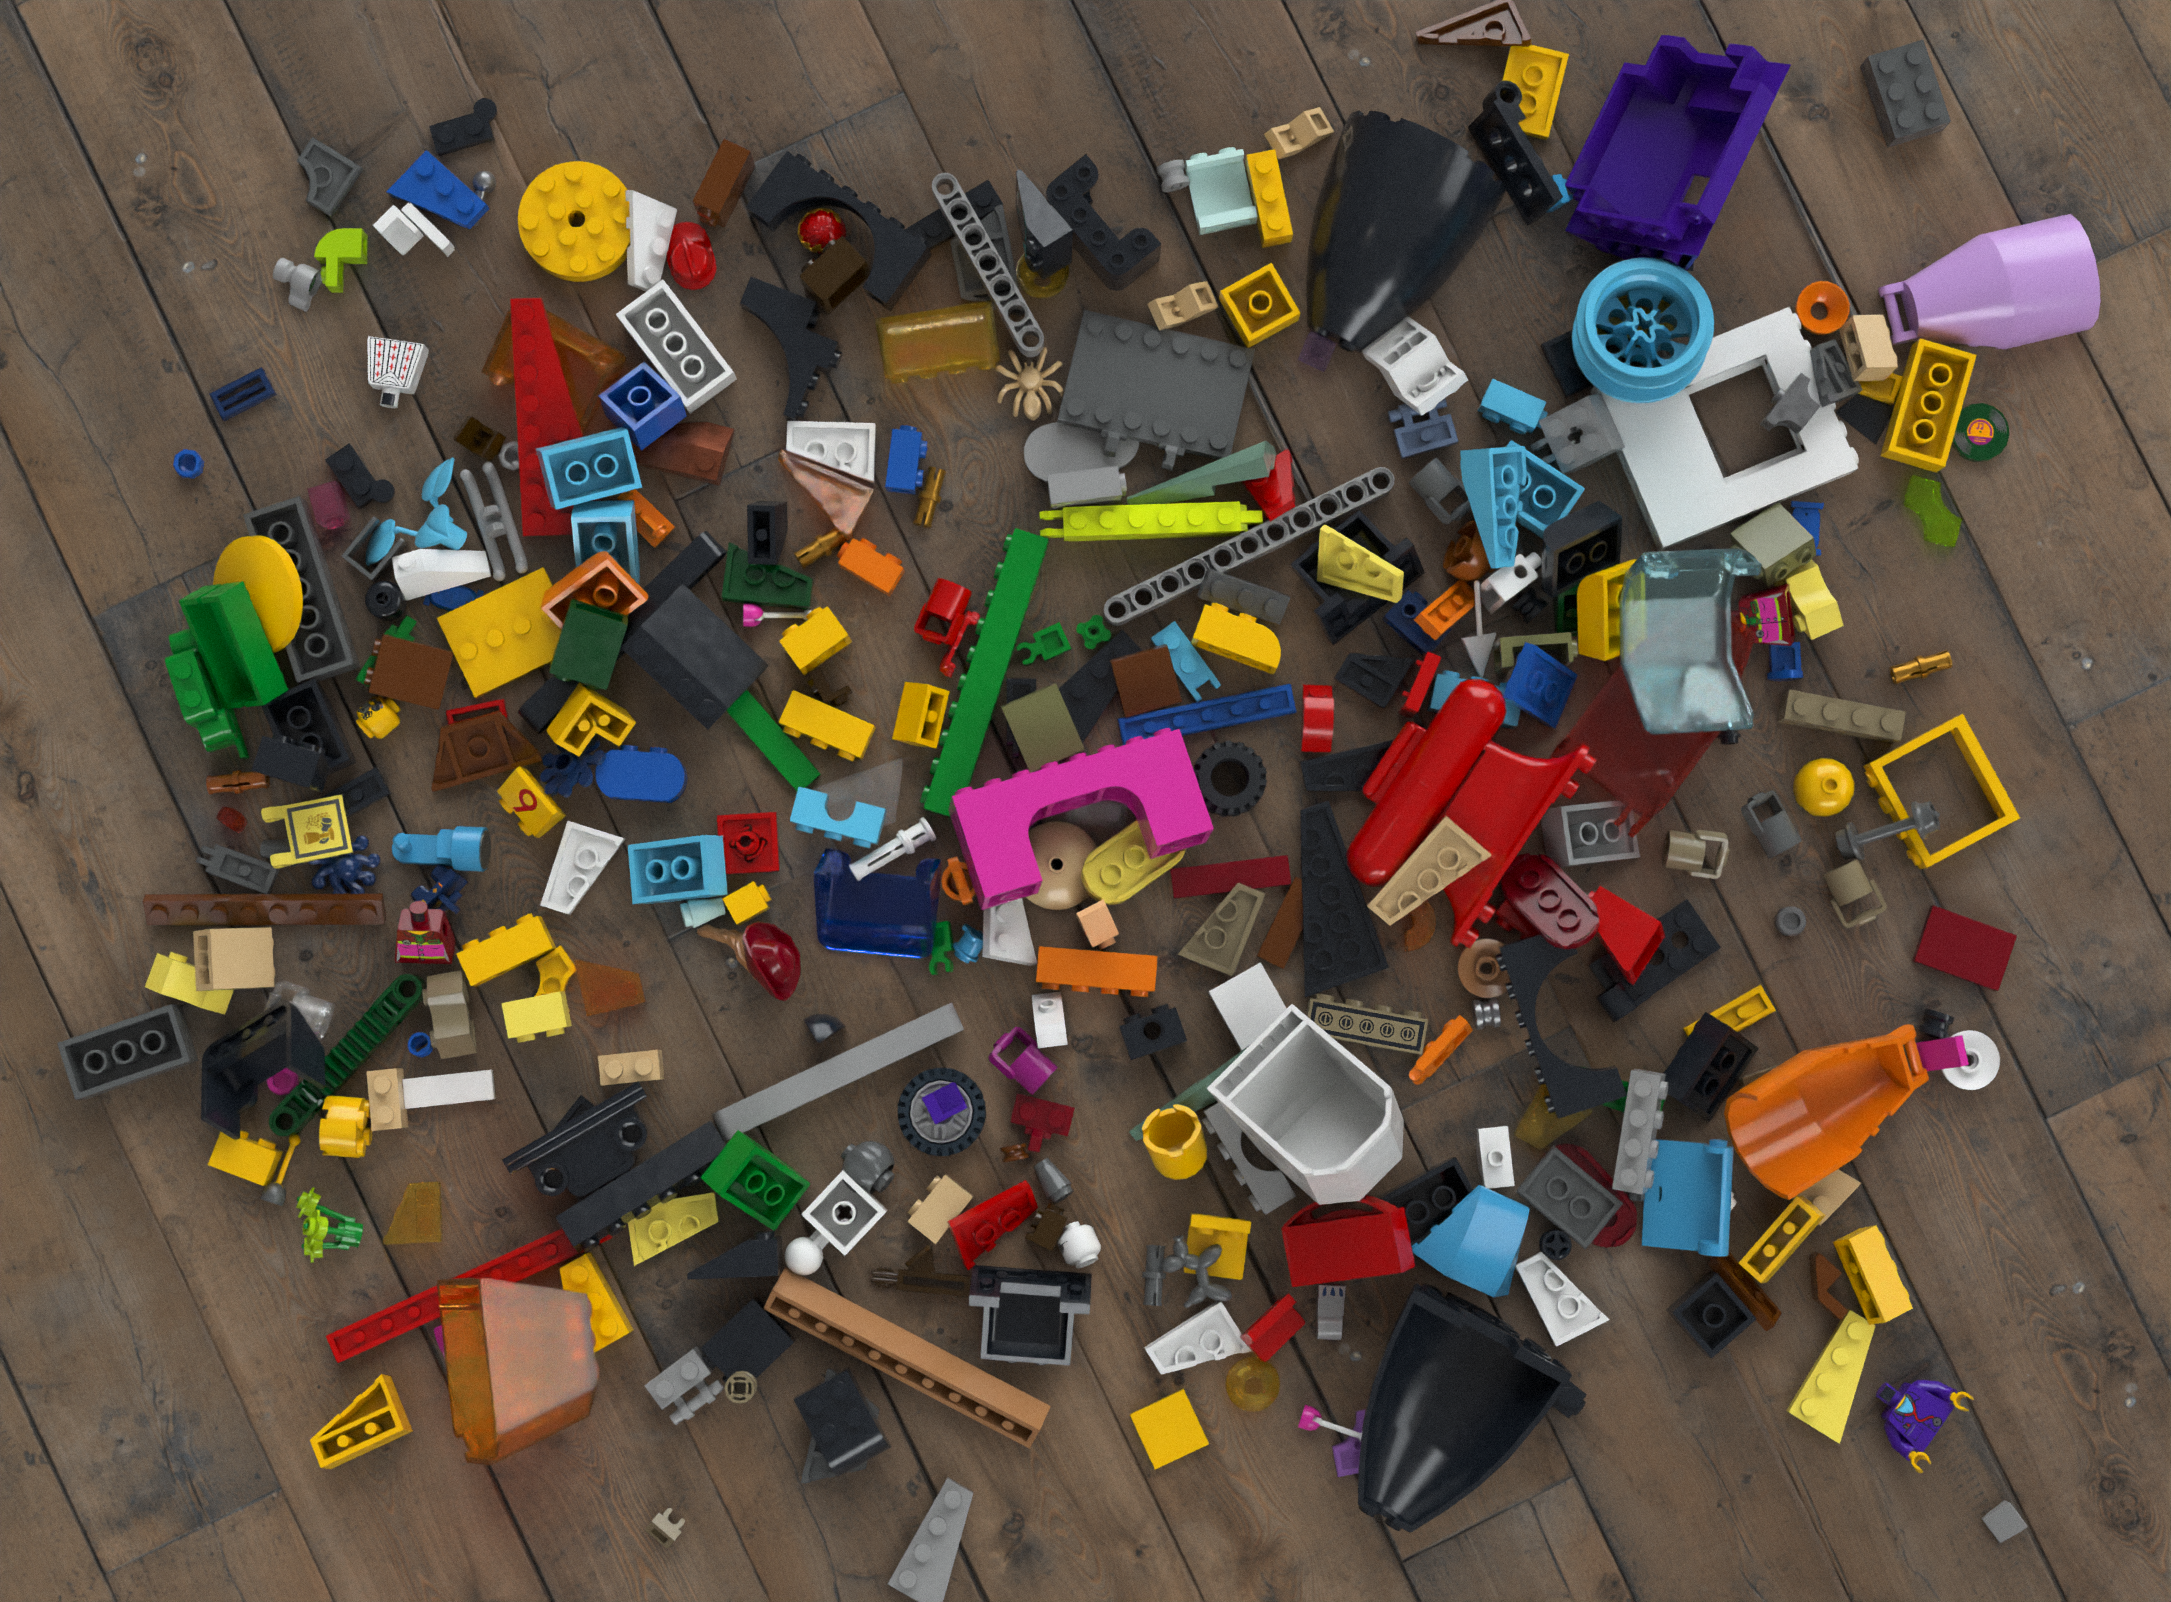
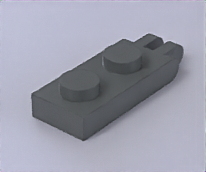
[196,844,280,894]

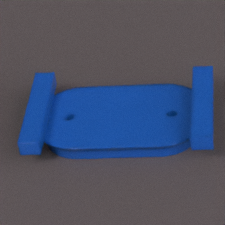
[1790,501,1824,556]
[423,585,484,611]

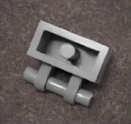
[644,1346,724,1425]

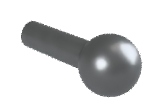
[472,171,496,226]

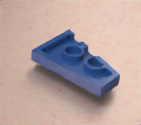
[386,150,490,229]

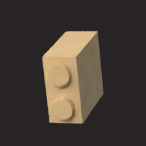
[193,927,275,991]

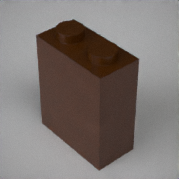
[693,139,756,228]
[364,633,454,710]

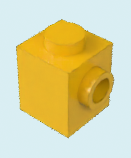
[722,881,772,926]

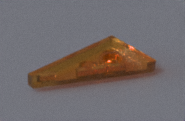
[778,449,874,540]

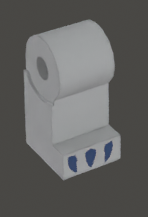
[1316,1283,1346,1340]

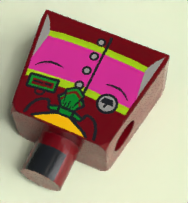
[1724,584,1796,646]
[395,901,456,964]

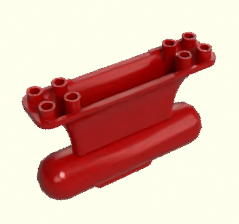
[1346,679,1597,949]

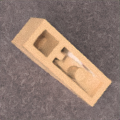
[1076,899,1119,950]

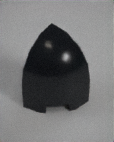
[804,1014,846,1043]

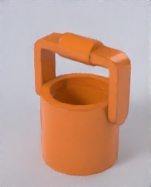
[941,856,976,906]

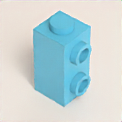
[1477,378,1548,434]

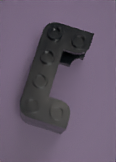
[1046,154,1161,291]

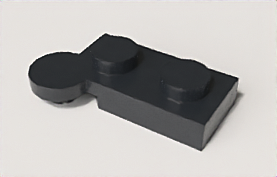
[429,98,497,156]
[325,443,395,509]

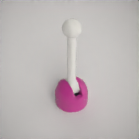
[743,603,812,627]
[1298,1404,1362,1442]

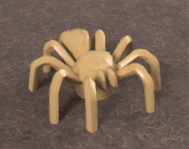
[995,347,1064,421]

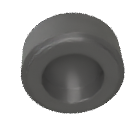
[1774,906,1806,936]

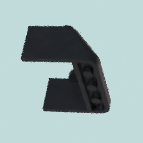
[201,1000,325,1140]

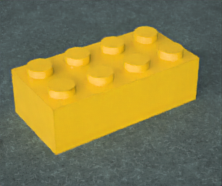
[1880,338,1977,473]

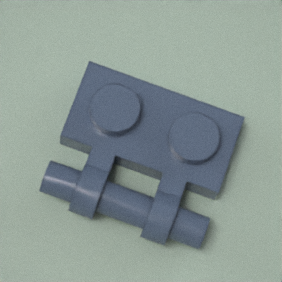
[1387,399,1459,459]

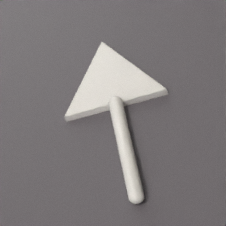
[1461,580,1496,678]

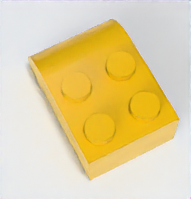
[1577,559,1645,661]
[1191,603,1281,675]

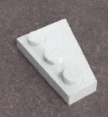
[1515,1252,1609,1347]

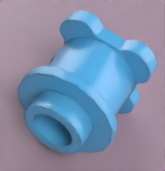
[953,924,983,963]

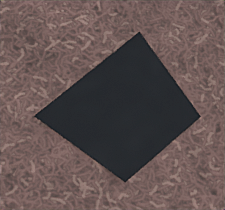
[1835,394,1893,445]

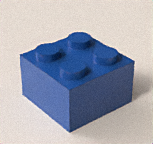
[598,361,687,450]

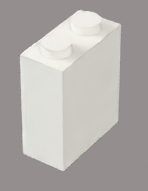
[1208,962,1287,1051]

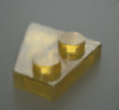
[383,1181,443,1245]

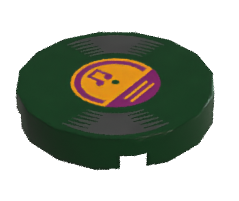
[1952,403,2010,462]

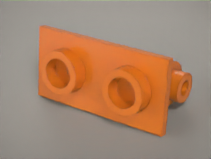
[617,489,675,548]

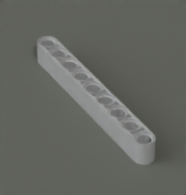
[712,1003,964,1141]

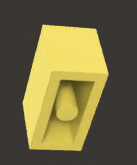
[501,991,572,1043]

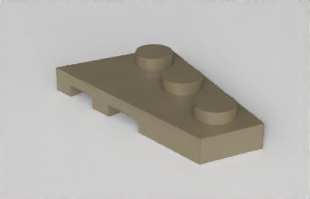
[1178,883,1266,977]

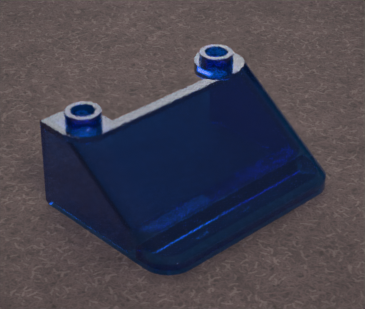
[814,848,942,958]

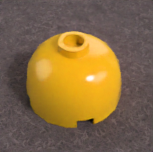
[1793,758,1855,817]

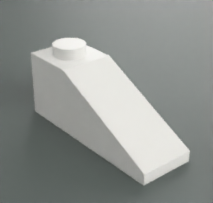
[392,549,491,601]

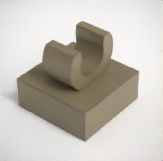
[645,1508,685,1549]

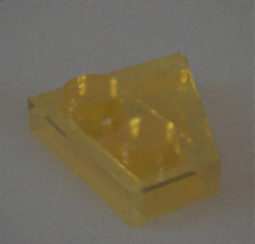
[1513,1084,1593,1150]

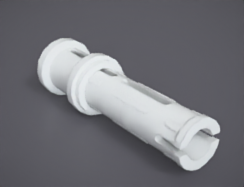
[849,817,936,881]

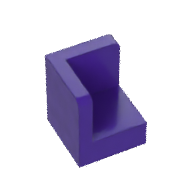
[922,1082,968,1125]

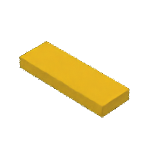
[1683,985,1776,1037]

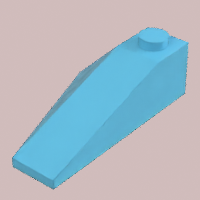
[1460,446,1527,568]

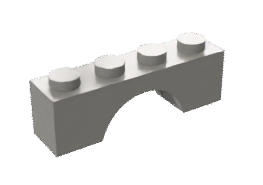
[1201,1102,1296,1215]

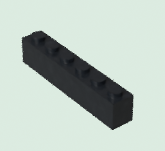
[556,1120,726,1253]

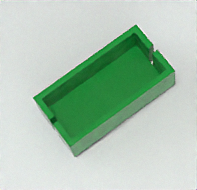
[179,581,288,709]

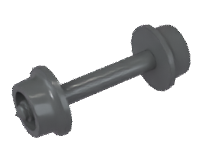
[1835,801,1941,860]

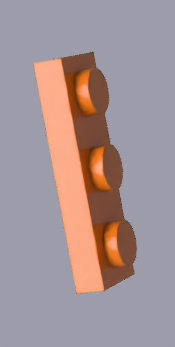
[1414,579,1482,640]

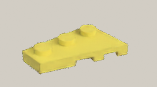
[628,1192,719,1266]

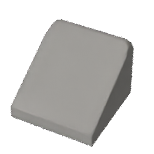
[1981,1500,2028,1543]

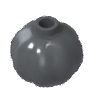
[841,1141,895,1194]

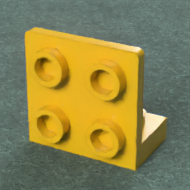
[1183,1213,1251,1280]

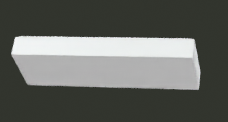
[402,1070,496,1109]

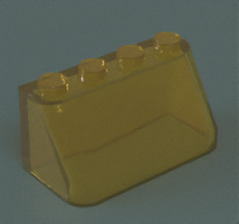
[875,300,1001,384]

